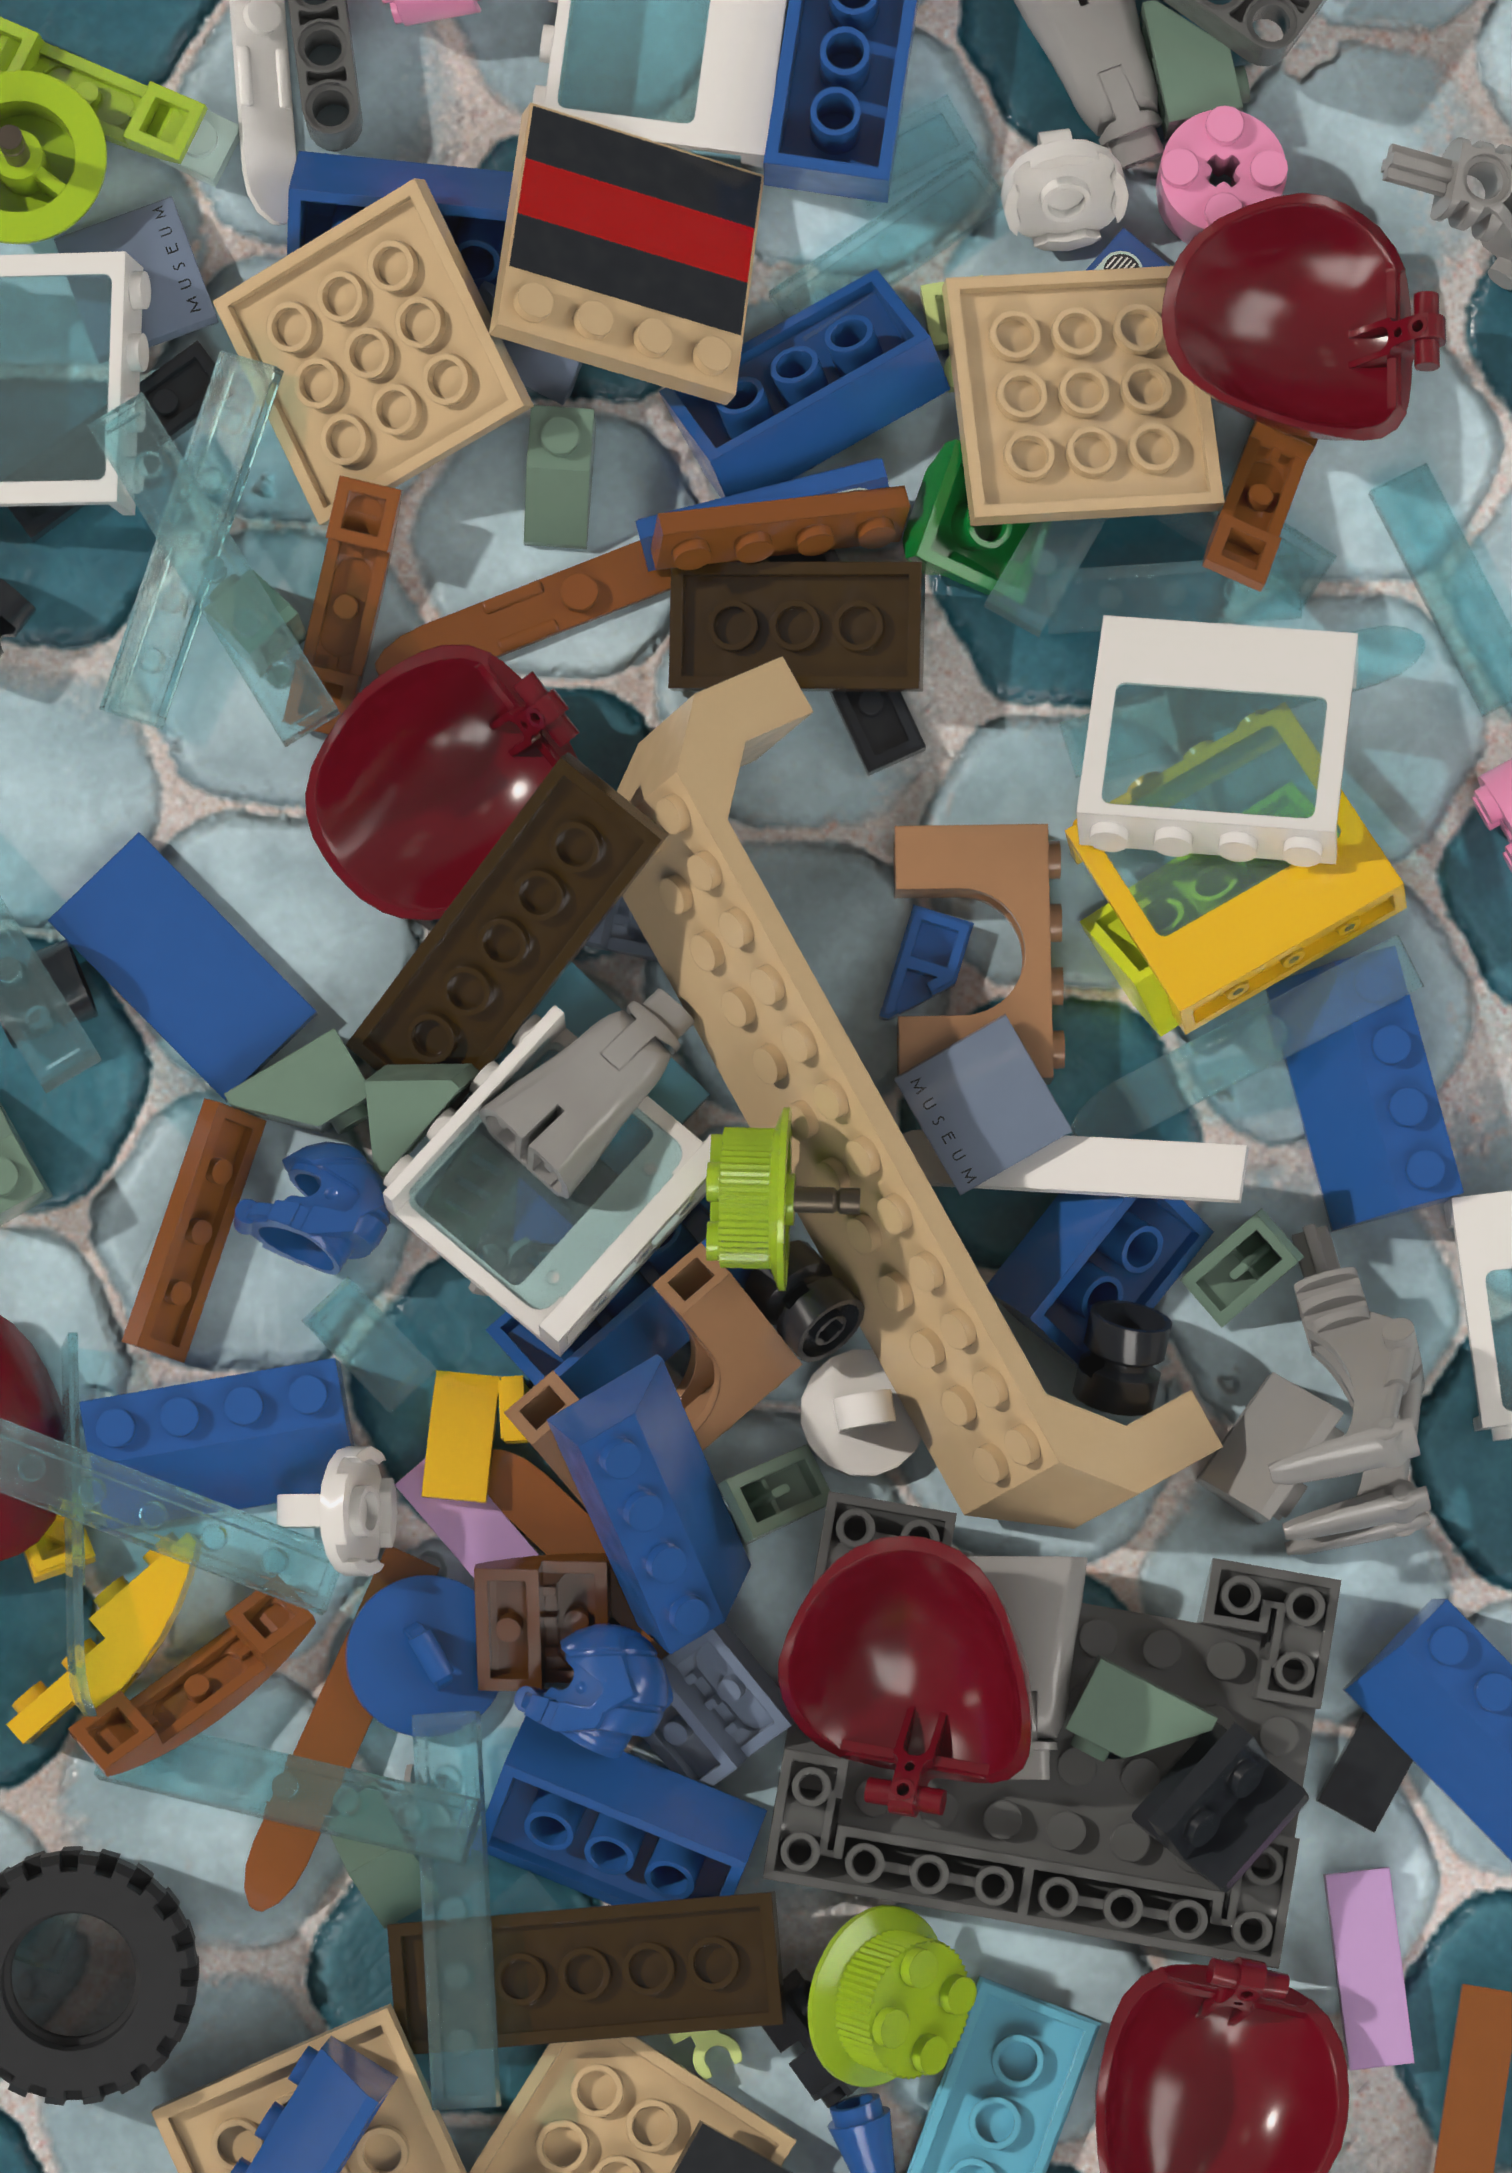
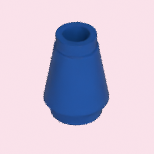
[827,2093,896,2173]

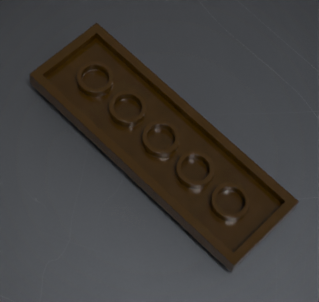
[346,752,669,1110]
[387,1891,787,2055]

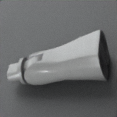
[1013,0,1164,170]
[479,988,694,1199]
[968,1556,1087,1780]

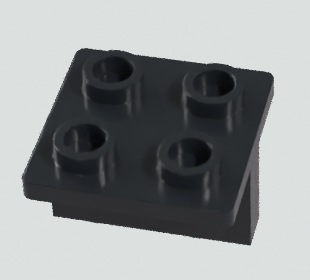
[1132,1722,1309,1892]

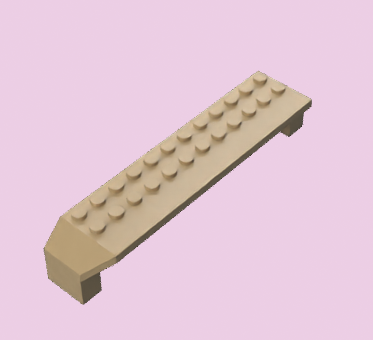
[617,656,1223,1529]

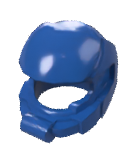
[234,1141,391,1275]
[514,1623,673,1758]

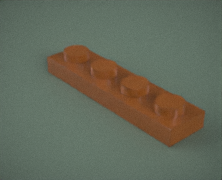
[650,485,910,570]
[121,1098,267,1363]

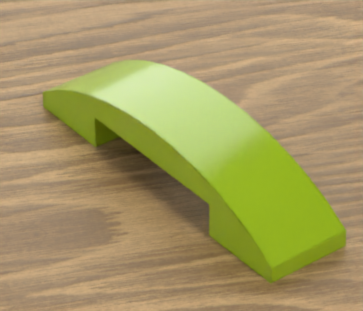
[0,17,208,164]

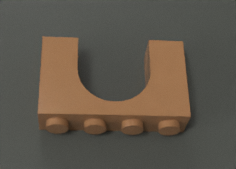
[893,824,1065,1085]
[504,1242,802,1507]

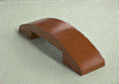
[1202,420,1318,592]
[283,475,403,734]
[68,1576,316,1777]

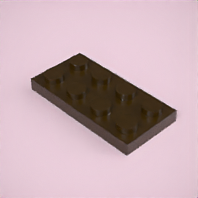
[668,562,926,692]

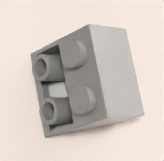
[1195,1372,1344,1525]

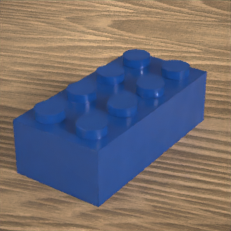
[763,0,919,203]

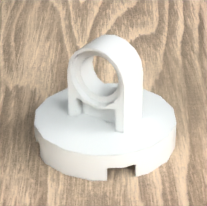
[1001,128,1129,251]
[800,1349,922,1477]
[277,1446,398,1576]

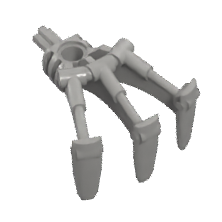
[1381,137,1512,290]
[1268,1224,1431,1555]

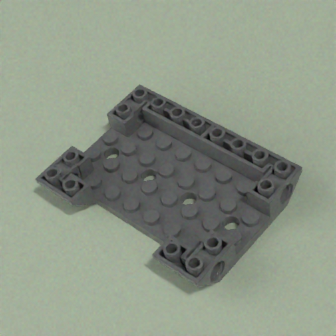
[762,1491,1342,1969]

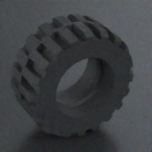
[0,1846,199,2106]

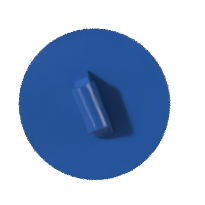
[345,1575,499,1737]

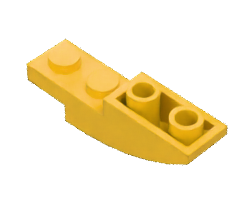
[6,1533,201,1744]

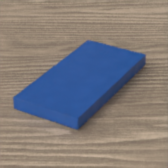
[48,832,318,1103]

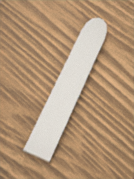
[229,0,297,226]
[903,1130,1249,1203]

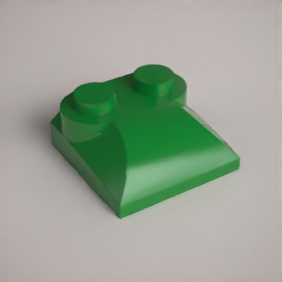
[903,439,1052,607]

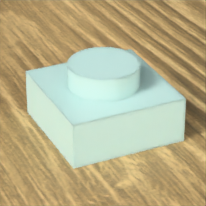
[159,110,240,187]

